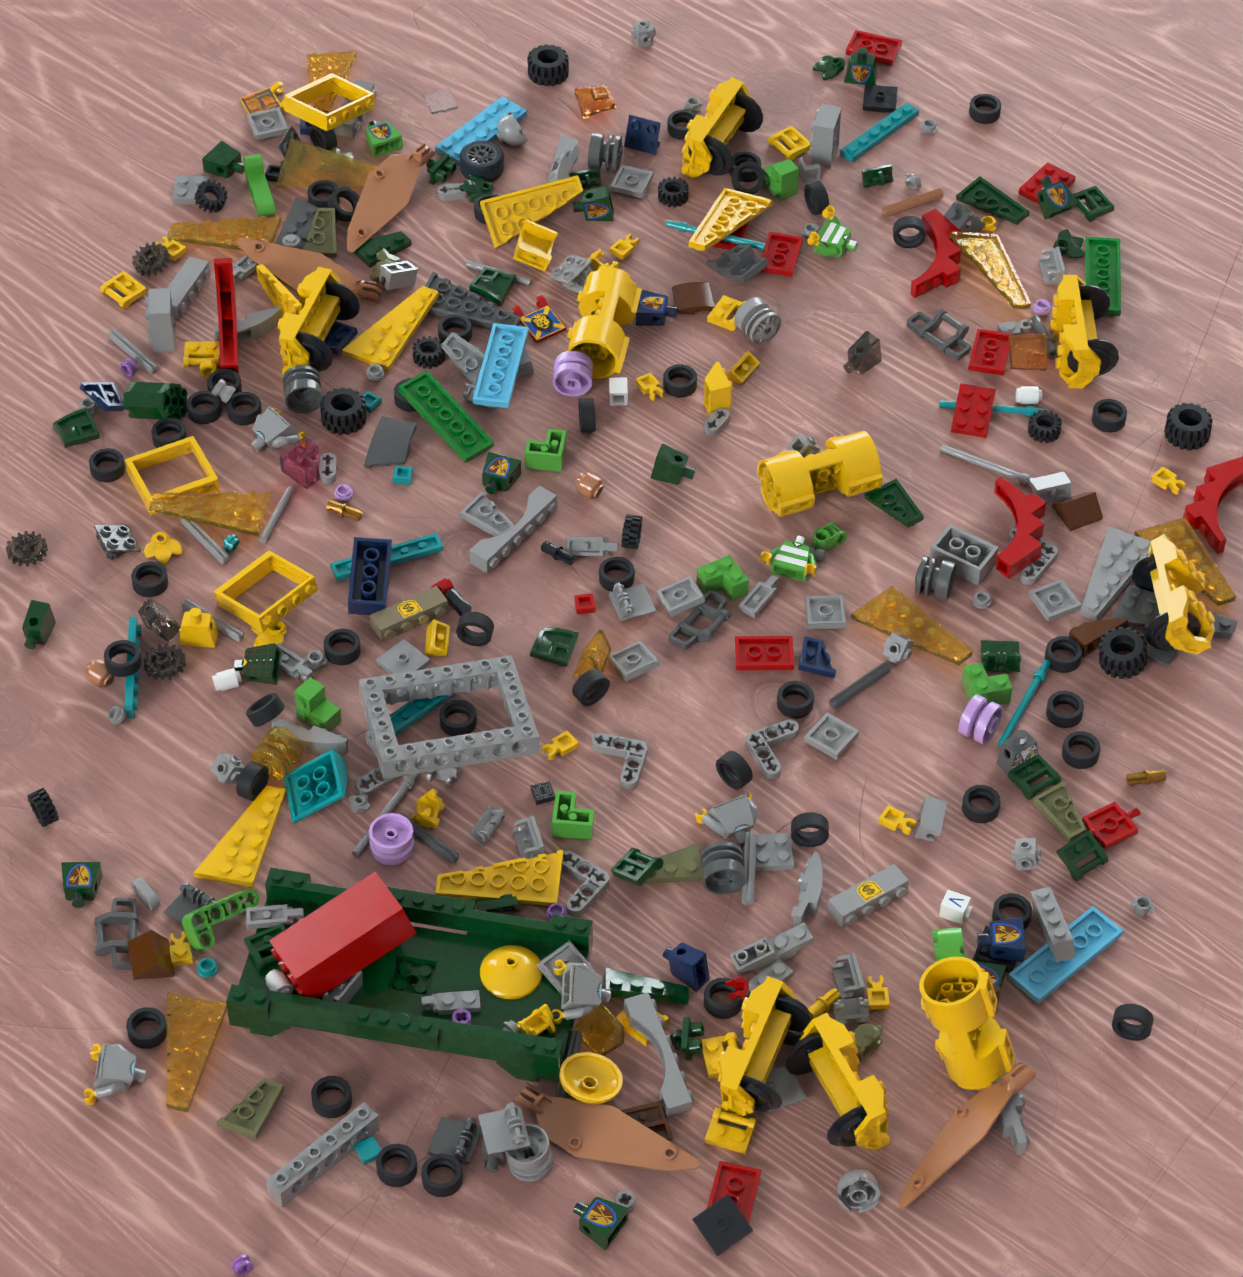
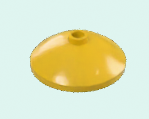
[480,945,543,999]
[559,1052,623,1104]

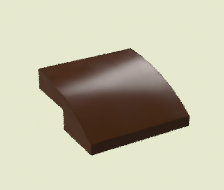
[672,282,715,315]
[620,1101,673,1141]

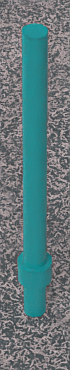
[666,220,766,250]
[939,400,1048,417]
[998,660,1050,746]

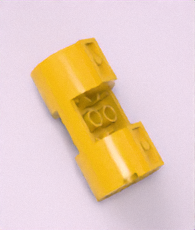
[566,267,642,379]
[757,431,883,517]
[919,957,1015,1090]

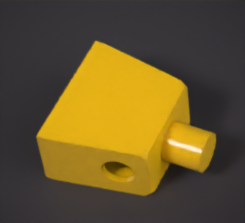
[179,608,219,648]

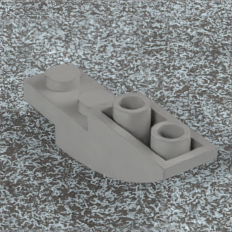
[548,146,580,183]
[213,306,282,344]
[271,717,349,755]
[791,852,823,927]
[729,923,814,972]
[998,1072,1029,1155]

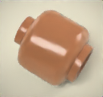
[575,471,604,499]
[86,659,115,687]

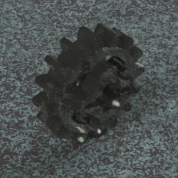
[132,242,171,277]
[6,531,48,567]
[143,643,186,681]

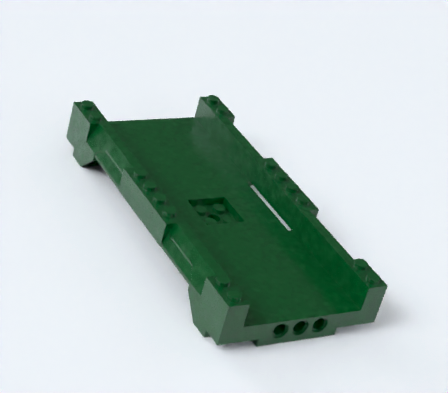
[226,867,593,1082]

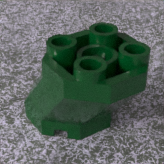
[123,382,188,420]

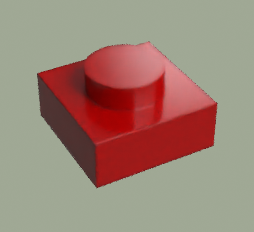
[574,593,596,614]

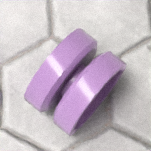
[553,351,593,396]
[958,695,1003,745]
[369,813,414,866]

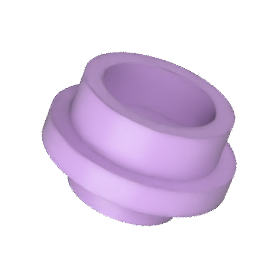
[1033,299,1051,315]
[335,484,353,501]

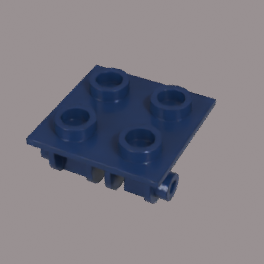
[624,114,661,155]

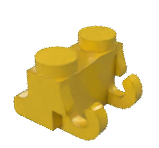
[588,249,619,271]
[411,789,445,829]
[516,1004,556,1036]

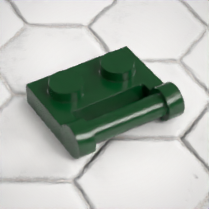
[1073,186,1114,222]
[1008,754,1061,800]
[1056,830,1109,881]
[611,848,664,886]
[244,924,286,971]

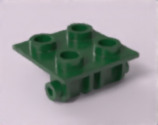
[980,640,1021,672]

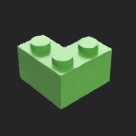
[762,159,799,201]
[525,429,567,472]
[696,555,749,601]
[962,663,1013,705]
[294,677,342,732]
[552,791,594,840]

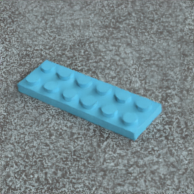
[435,96,527,166]
[473,323,529,408]
[1008,906,1123,1004]

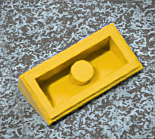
[727,351,760,385]
[424,619,450,657]

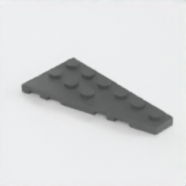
[275,197,338,280]
[425,271,520,329]
[1111,584,1237,639]

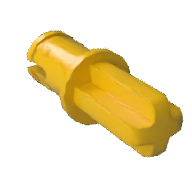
[808,988,841,1018]

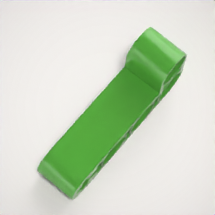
[243,154,276,218]
[182,889,259,951]

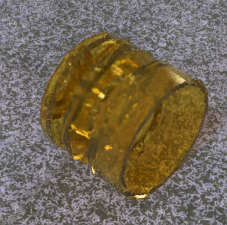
[251,727,304,780]

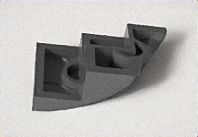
[706,244,769,283]
[364,416,416,468]

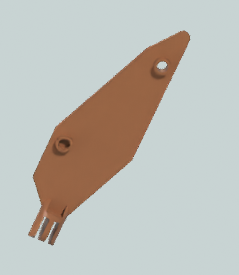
[347,143,435,253]
[236,237,383,301]
[899,1062,1036,1209]
[515,1083,700,1172]

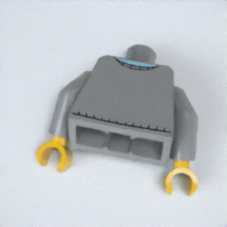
[251,406,309,452]
[695,793,758,846]
[551,960,611,1024]
[84,1043,146,1105]

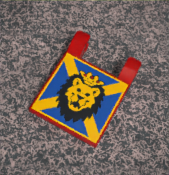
[512,295,567,343]

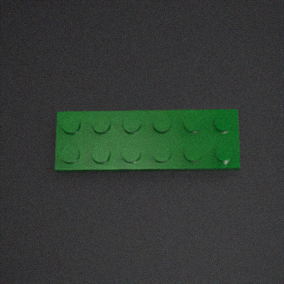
[1085,236,1121,316]
[398,370,494,463]

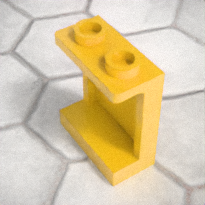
[513,220,558,272]

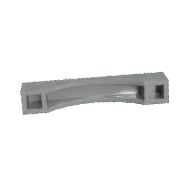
[469,485,558,573]
[623,992,694,1118]

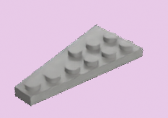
[1080,526,1151,621]

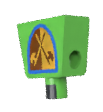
[366,121,403,158]

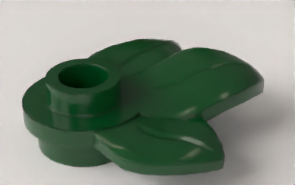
[813,55,845,80]
[460,174,494,203]
[1053,229,1085,258]

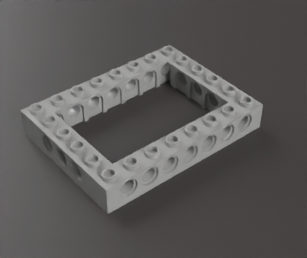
[359,655,539,779]

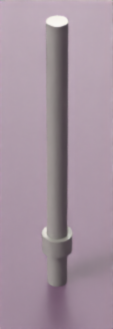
[940,444,1032,485]
[352,773,420,857]

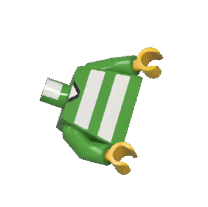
[807,205,858,258]
[759,536,817,582]

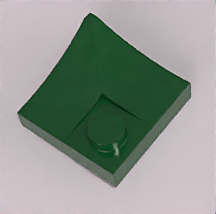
[469,267,516,306]
[53,407,100,447]
[530,628,579,667]
[476,894,521,912]

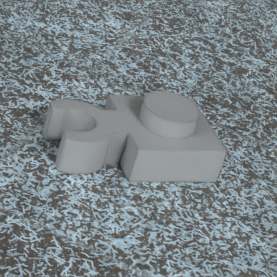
[998,319,1032,339]

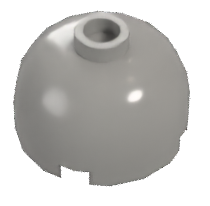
[496,112,528,147]
[837,1169,880,1213]

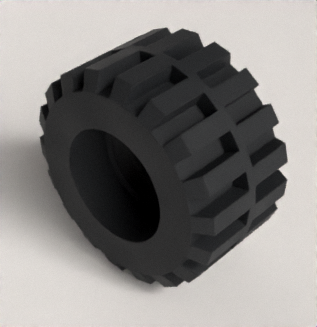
[527,44,569,86]
[320,387,367,435]
[1164,403,1213,450]
[1098,627,1148,679]

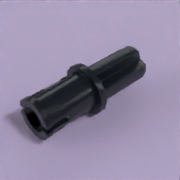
[541,540,575,565]

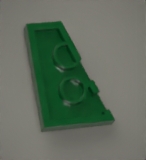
[353,231,412,268]
[864,478,924,528]

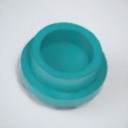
[223,534,240,552]
[197,958,218,978]

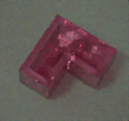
[279,436,320,489]

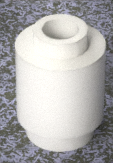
[1016,386,1042,404]
[212,668,242,692]
[265,970,293,994]

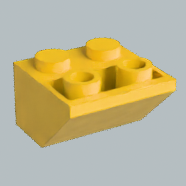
[704,362,733,416]

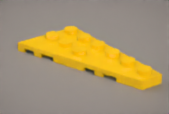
[688,188,773,251]

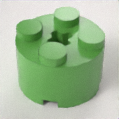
[932,927,965,962]

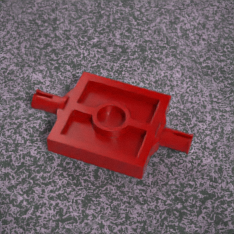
[1080,802,1140,849]

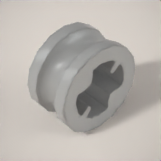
[615,1191,635,1213]

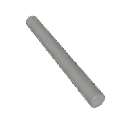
[466,260,532,286]
[259,486,294,543]

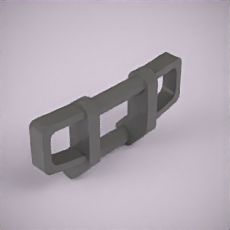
[906,309,971,361]
[668,590,731,650]
[94,898,139,970]

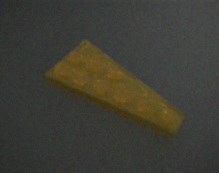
[307,51,356,114]
[275,138,377,188]
[167,215,282,251]
[949,231,1031,309]
[149,491,272,537]
[1134,517,1236,606]
[851,586,973,666]
[167,992,227,1112]

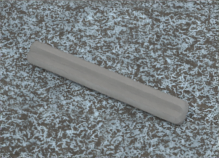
[108,330,158,373]
[180,514,229,564]
[181,599,244,641]
[742,832,757,906]

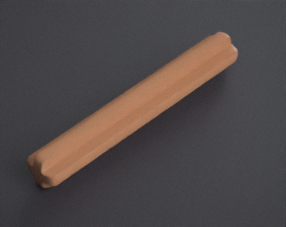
[882,188,944,217]

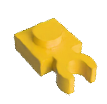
[609,234,639,260]
[155,237,187,261]
[635,372,663,401]
[1151,467,1186,495]
[542,730,579,760]
[878,805,916,835]
[170,931,193,967]
[866,975,890,1010]

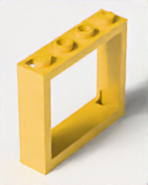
[284,73,375,131]
[125,436,220,515]
[214,550,318,633]

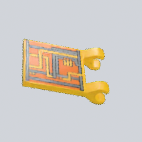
[240,81,284,114]

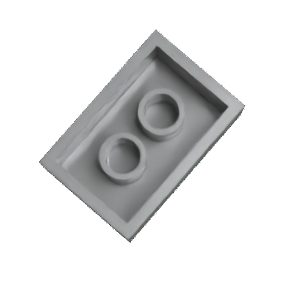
[809,104,842,168]
[145,288,175,352]
[929,524,999,585]

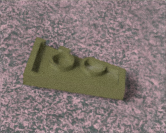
[303,208,337,257]
[1032,781,1086,842]
[642,844,702,884]
[217,1078,284,1140]

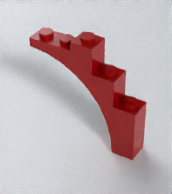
[910,208,962,298]
[214,258,239,374]
[1183,456,1243,554]
[994,477,1046,579]

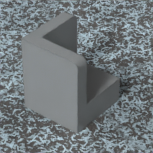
[798,158,821,183]

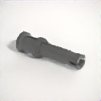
[1029,315,1059,360]

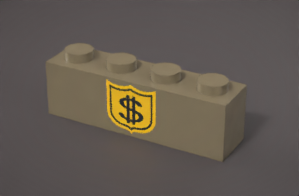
[369,586,448,643]

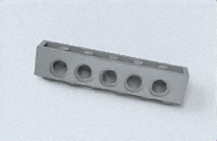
[266,1102,380,1207]

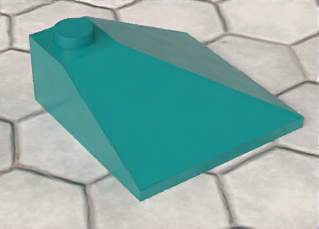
[283,749,348,823]

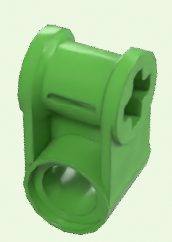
[812,521,848,552]

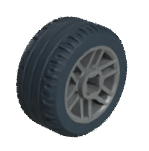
[459,141,504,182]

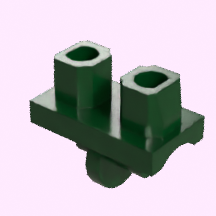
[426,153,456,185]
[862,164,893,187]
[569,167,601,189]
[670,1017,704,1061]

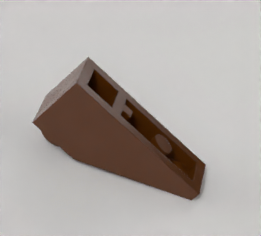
[1069,617,1128,657]

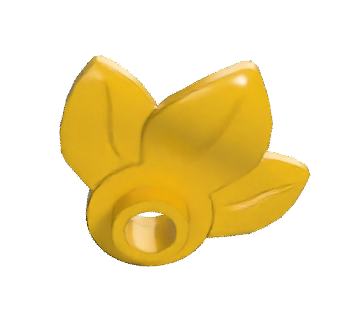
[144,531,182,565]
[251,621,287,647]

